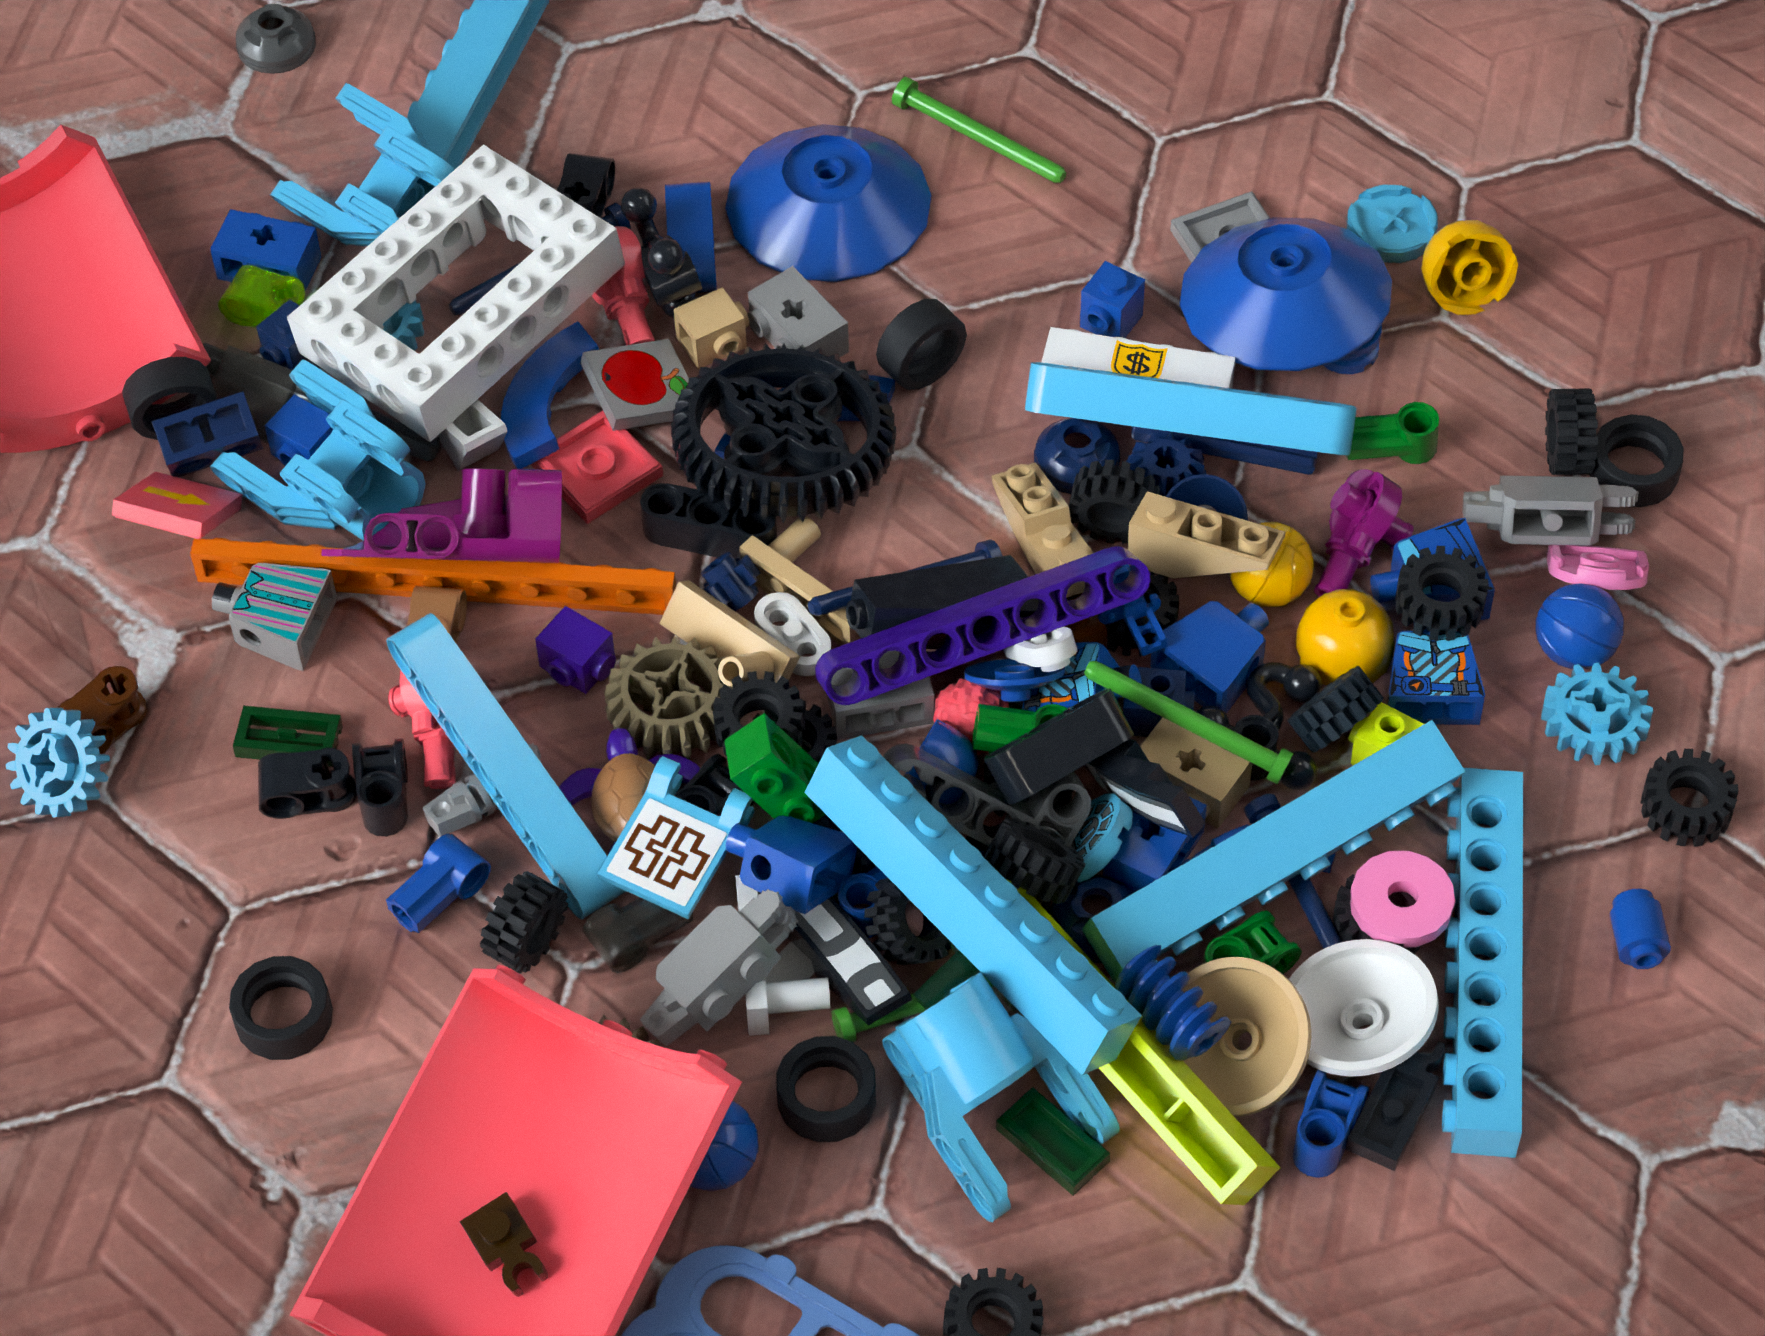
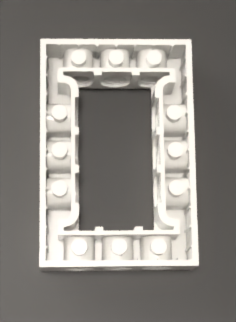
[287,144,625,442]

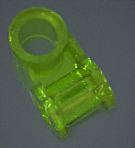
[218,265,306,328]

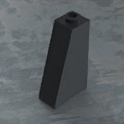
[846,555,1039,651]

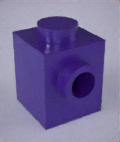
[535,606,616,694]

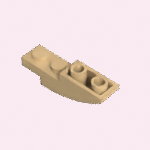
[991,462,1094,598]

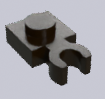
[460,1192,548,1297]

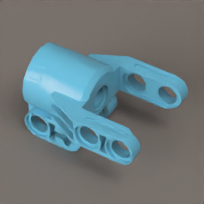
[270,83,455,246]
[210,360,426,541]
[882,972,1120,1222]

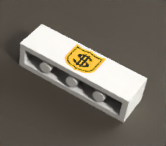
[1041,327,1235,388]

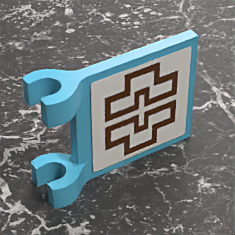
[597,756,755,919]

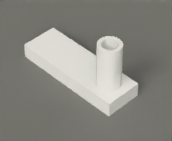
[735,875,831,1036]

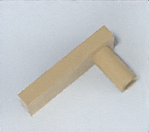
[740,516,861,646]
[659,580,800,687]

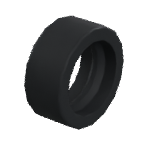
[876,299,967,390]
[122,357,217,440]
[1589,414,1684,507]
[229,956,333,1060]
[776,1036,876,1142]

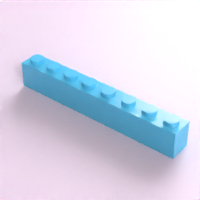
[407,0,550,169]
[1081,720,1466,982]
[804,735,1142,1075]

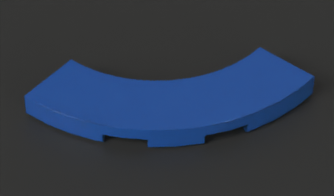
[501,322,599,469]

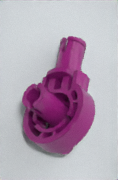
[1314,469,1414,597]

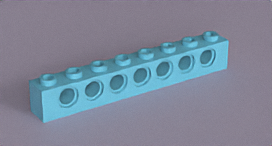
[1442,768,1523,1158]

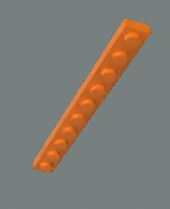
[190,538,676,615]

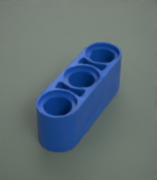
[665,182,717,293]

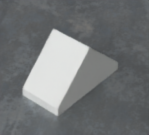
[438,399,507,471]

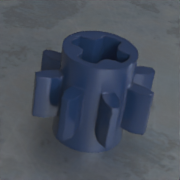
[701,552,761,611]

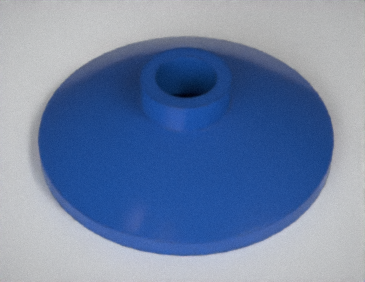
[964,659,1065,702]

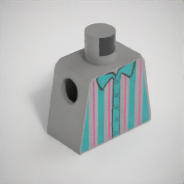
[212,563,337,671]

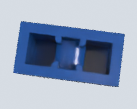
[210,209,322,297]
[1103,797,1207,893]

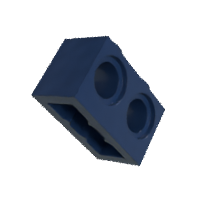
[152,391,263,477]

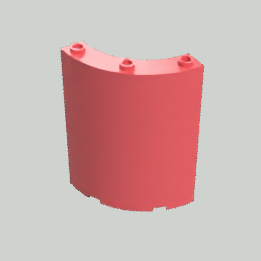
[0,125,211,453]
[290,965,742,1336]

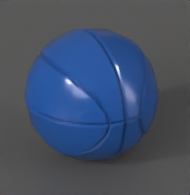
[1536,584,1624,670]
[690,1101,759,1191]

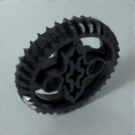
[671,343,896,523]

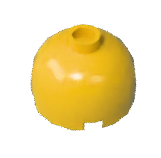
[1421,220,1518,315]
[1295,589,1394,685]

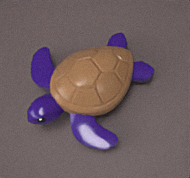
[559,728,700,854]

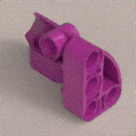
[321,469,562,563]

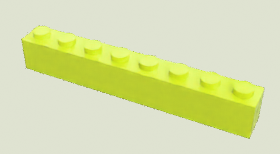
[1006,879,1281,1205]

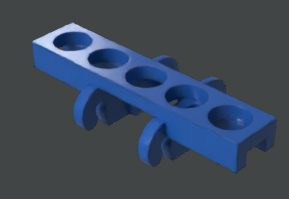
[1098,546,1168,656]

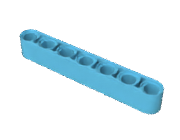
[1025,362,1357,455]
[386,613,626,920]

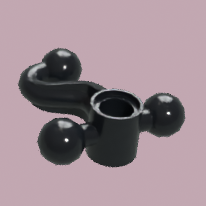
[621,187,702,318]
[1196,662,1322,790]

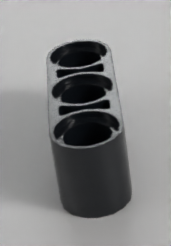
[640,483,777,559]
[984,688,1134,805]

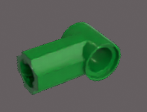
[1346,402,1439,464]
[972,704,1067,752]

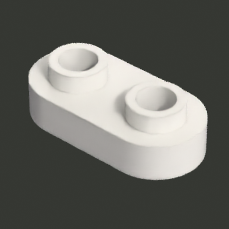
[754,592,831,676]
[1003,627,1077,672]

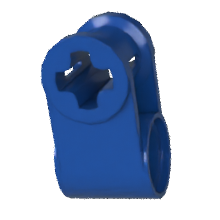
[1292,1069,1370,1178]

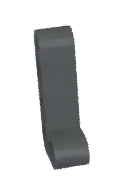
[883,743,1091,847]

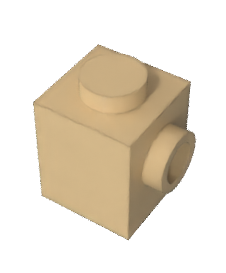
[674,287,750,369]

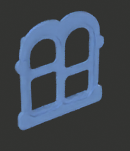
[621,1245,920,1336]

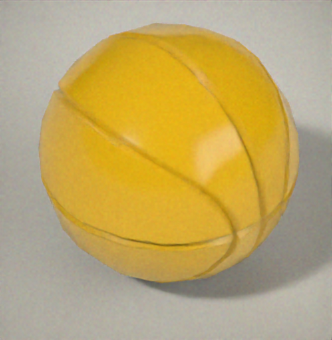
[1229,522,1314,607]

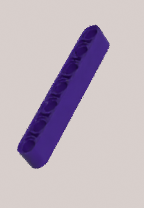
[815,546,1150,706]

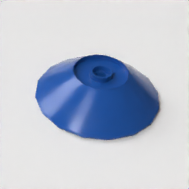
[725,124,932,282]
[1179,217,1392,371]

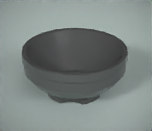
[236,4,316,74]

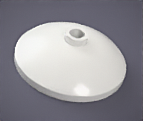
[1289,939,1439,1076]

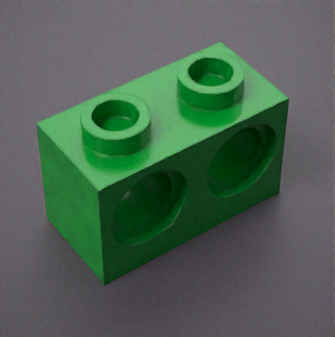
[724,713,826,823]

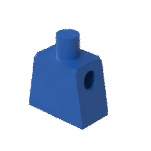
[1150,601,1269,713]
[726,816,857,915]

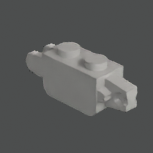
[1462,476,1638,546]
[640,889,798,1046]

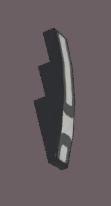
[1084,739,1206,838]
[758,892,912,1026]

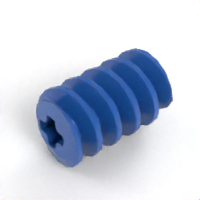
[1115,945,1232,1061]

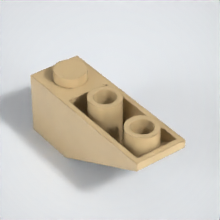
[1128,492,1285,578]

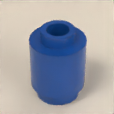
[1609,889,1671,969]

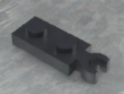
[1345,1042,1445,1171]

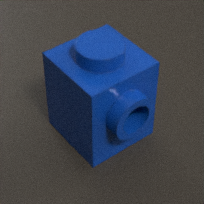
[1080,261,1145,338]
[264,395,333,466]

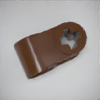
[57,666,147,754]

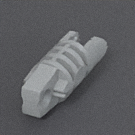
[423,743,541,836]

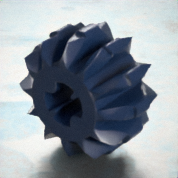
[1126,432,1206,496]

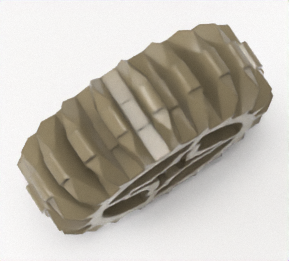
[604,634,733,760]

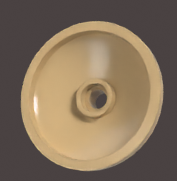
[1169,957,1312,1117]

